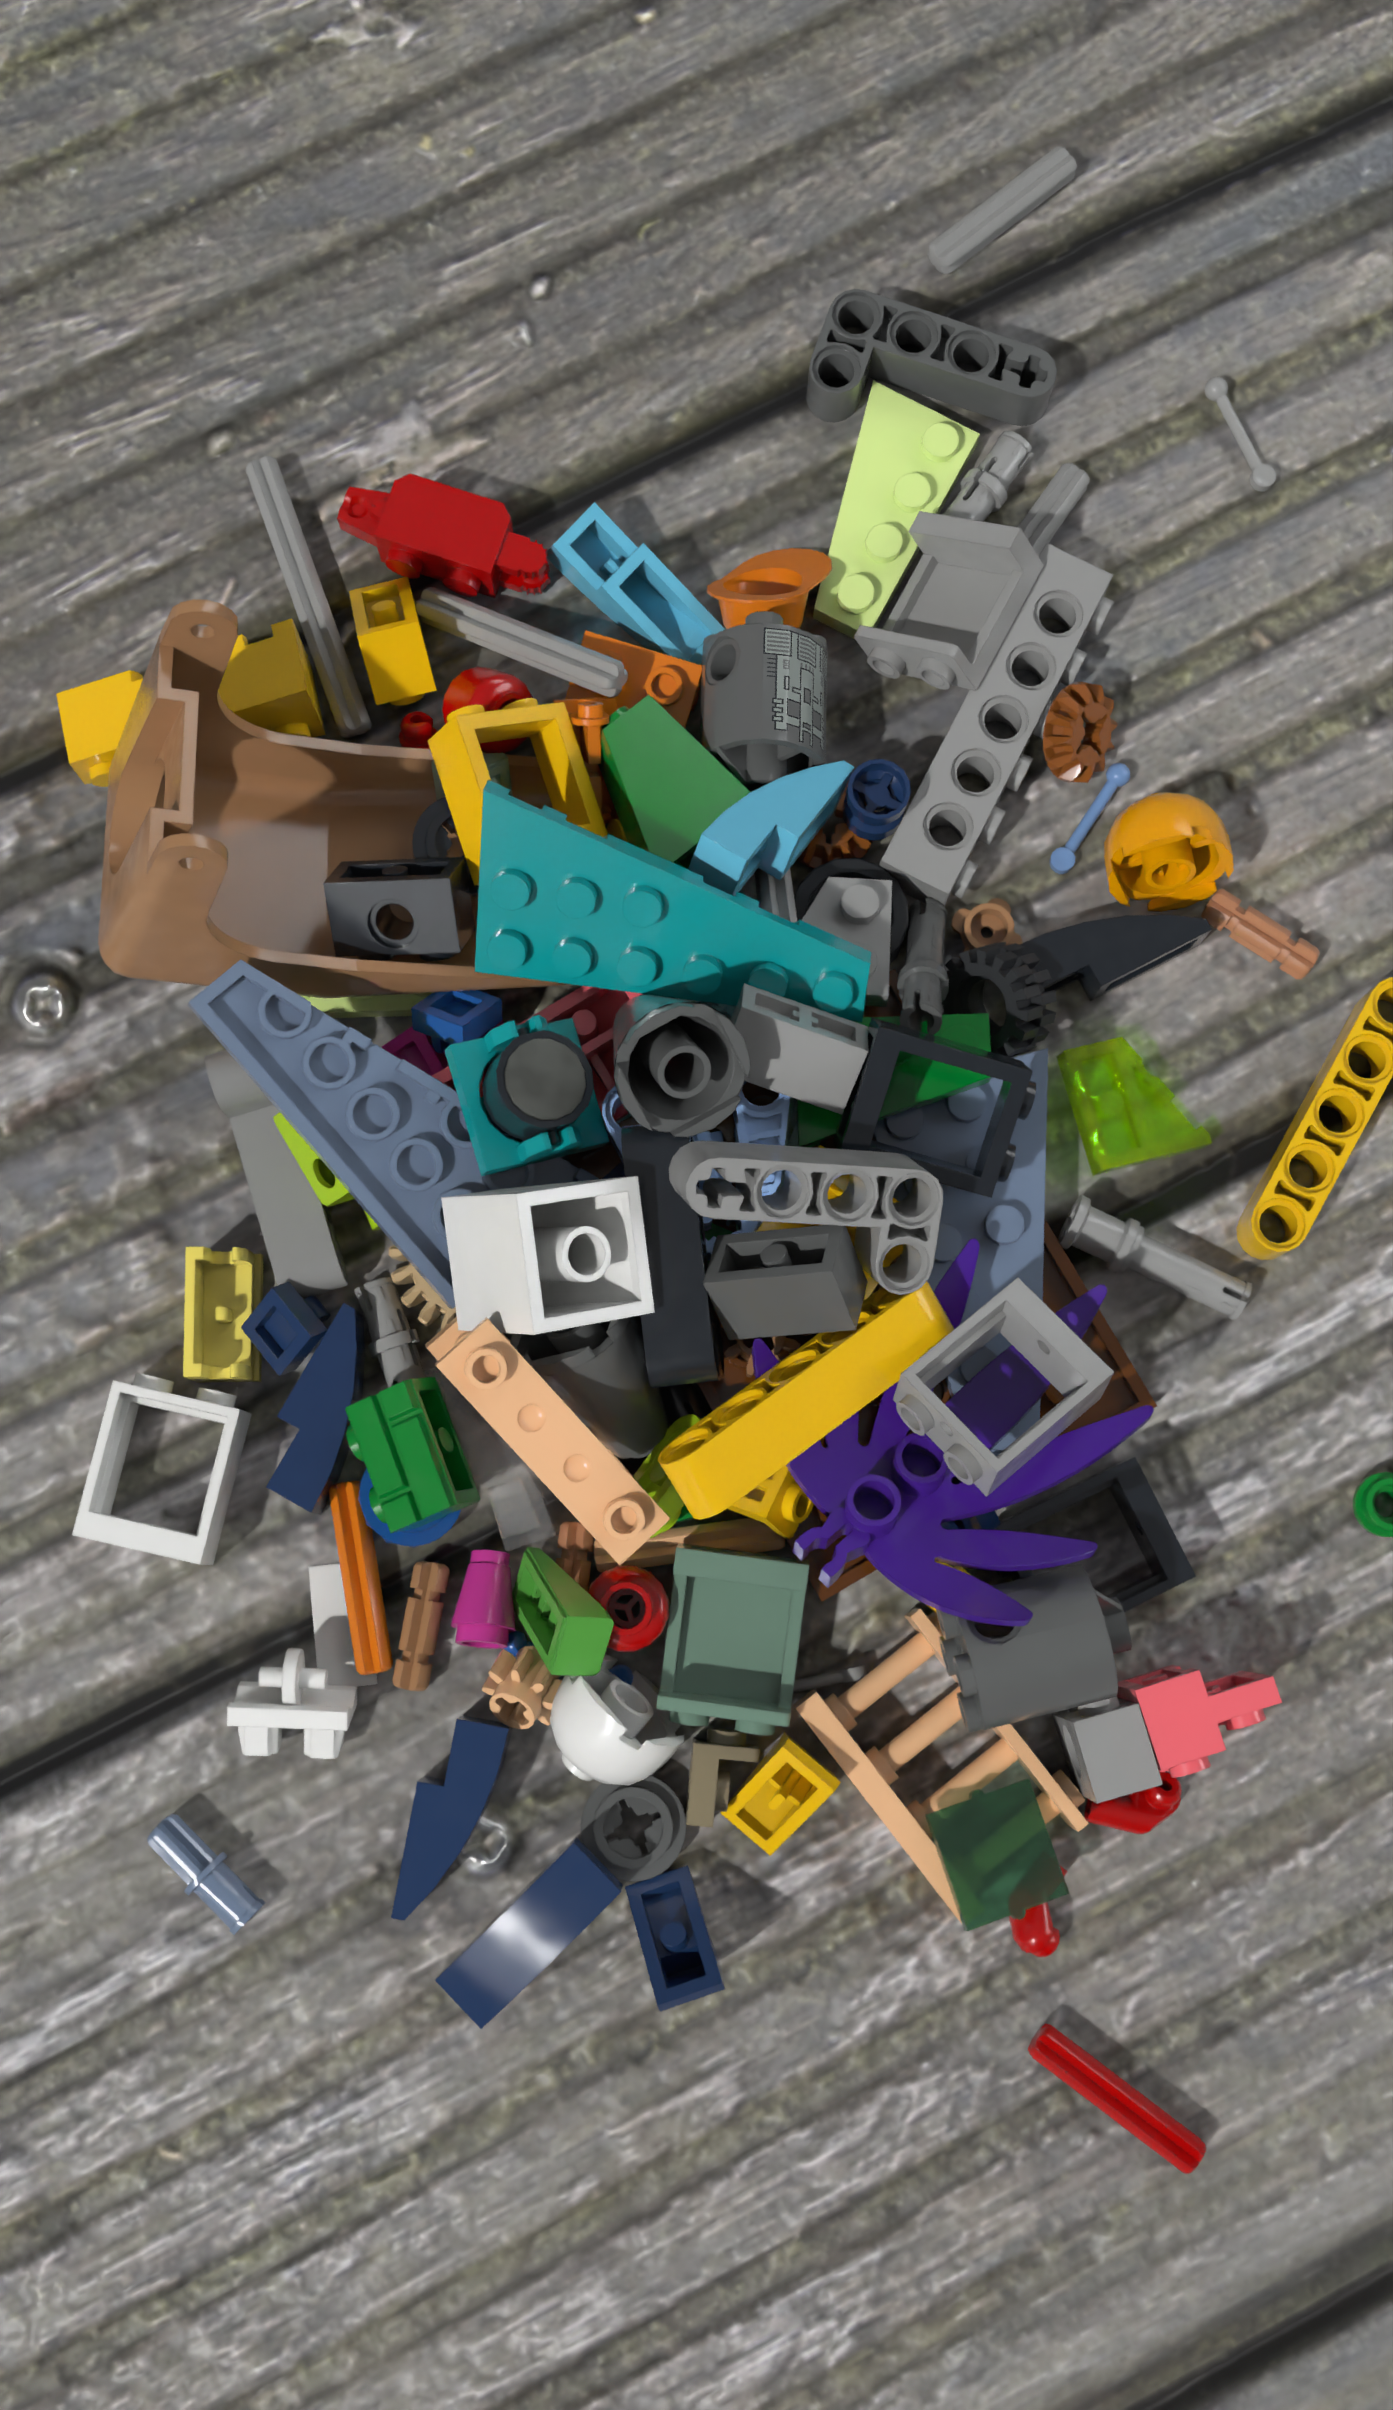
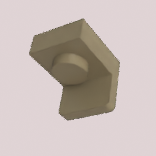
[685,1728,760,1828]

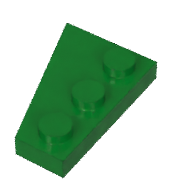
[796,1013,992,1147]

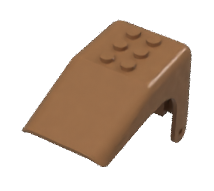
[98,599,568,998]

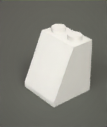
[441,1176,655,1335]

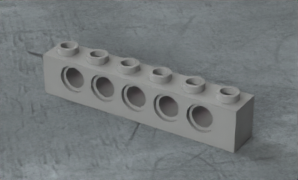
[880,543,1114,907]

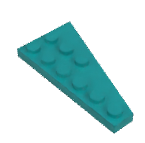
[475,780,872,1022]

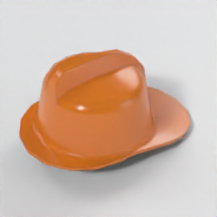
[707,548,832,629]

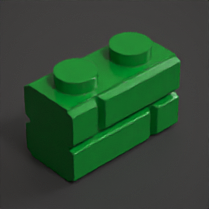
[345,1377,481,1533]

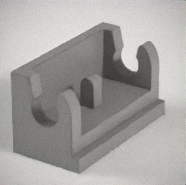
[731,983,868,1115]

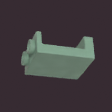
[656,1543,809,1735]

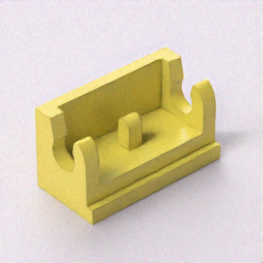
[183,1246,263,1383]

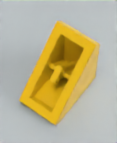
[720,1732,841,1856]

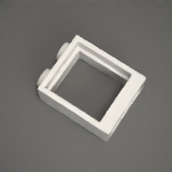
[72,1373,252,1565]

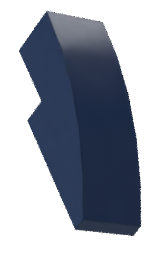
[266,1303,365,1515]
[391,1715,513,1921]
[435,1837,623,2029]

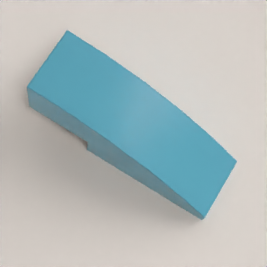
[547,502,726,665]
[688,760,854,896]

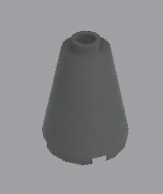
[613,995,751,1137]
[511,1316,669,1458]

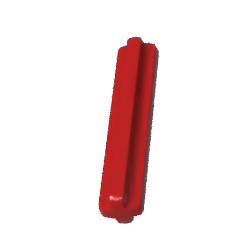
[1028,2024,1207,2174]

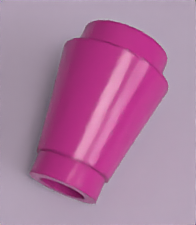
[451,1550,516,1649]

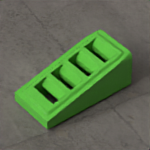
[512,1547,614,1676]

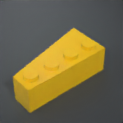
[56,618,326,787]

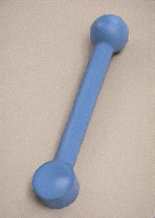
[1049,763,1130,874]

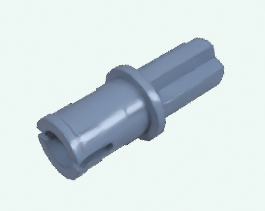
[147,1814,266,1935]

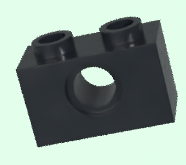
[323,857,475,961]

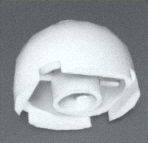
[550,1654,684,1786]

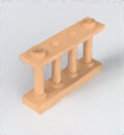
[425,1316,670,1565]
[793,1608,1089,1926]

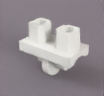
[227,1648,357,1759]

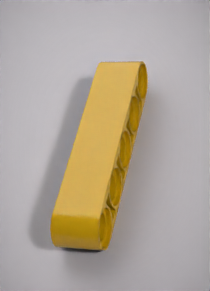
[1236,977,1393,1260]
[657,1281,954,1520]

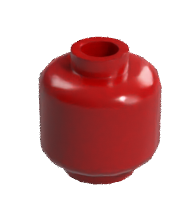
[442,666,533,753]
[588,1566,669,1652]

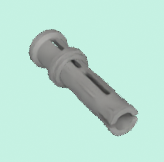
[1057,1195,1252,1321]

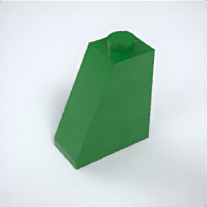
[598,694,750,869]

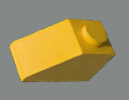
[349,577,437,706]

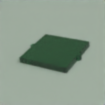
[925,1778,1070,1931]

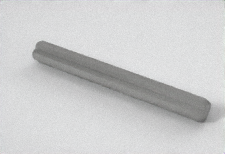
[246,456,372,738]

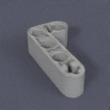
[205,1050,349,1299]
[669,1140,943,1295]

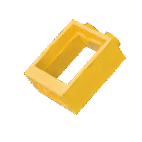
[428,698,608,886]

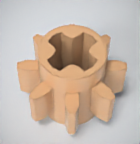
[482,1646,562,1729]

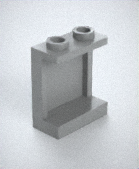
[854,511,1044,691]

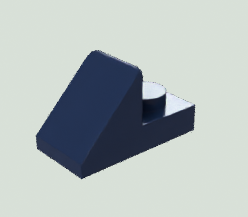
[625,1865,725,2012]

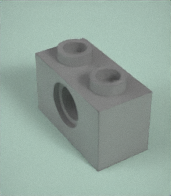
[1052,1697,1163,1804]

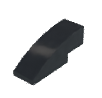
[1019,915,1212,1001]

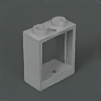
[893,1278,1114,1497]

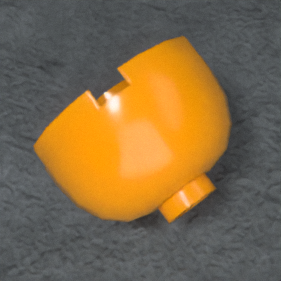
[1104,792,1234,912]

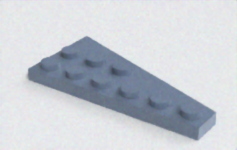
[188,960,599,1309]
[872,1048,1048,1456]

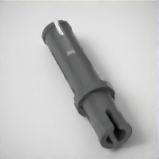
[897,898,949,1035]

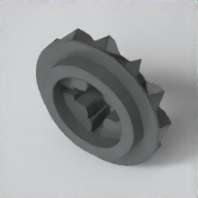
[580,1776,686,1882]

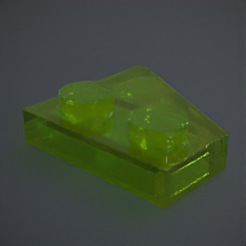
[1056,1037,1212,1176]

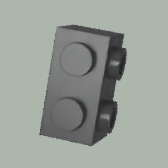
[703,1225,868,1340]

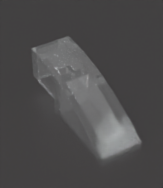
[424,1367,559,1552]

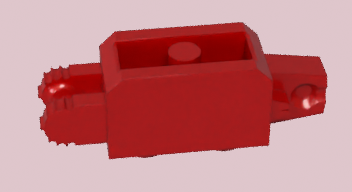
[337,473,551,598]

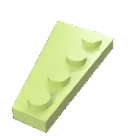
[813,380,980,639]

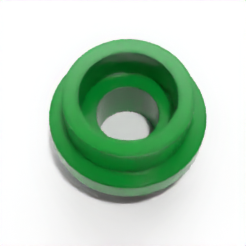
[1353,1472,1393,1537]

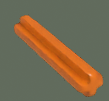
[329,1480,393,1675]

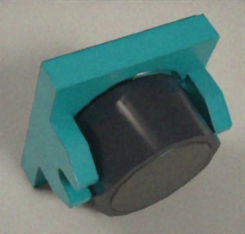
[445,1015,610,1176]

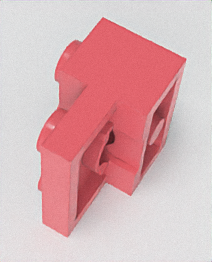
[1117,1665,1282,1778]

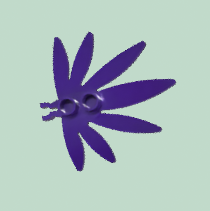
[752,1238,1154,1626]

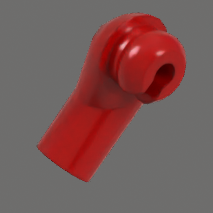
[1084,1771,1182,1835]

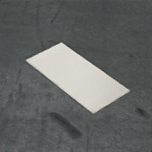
[308,1563,378,1686]

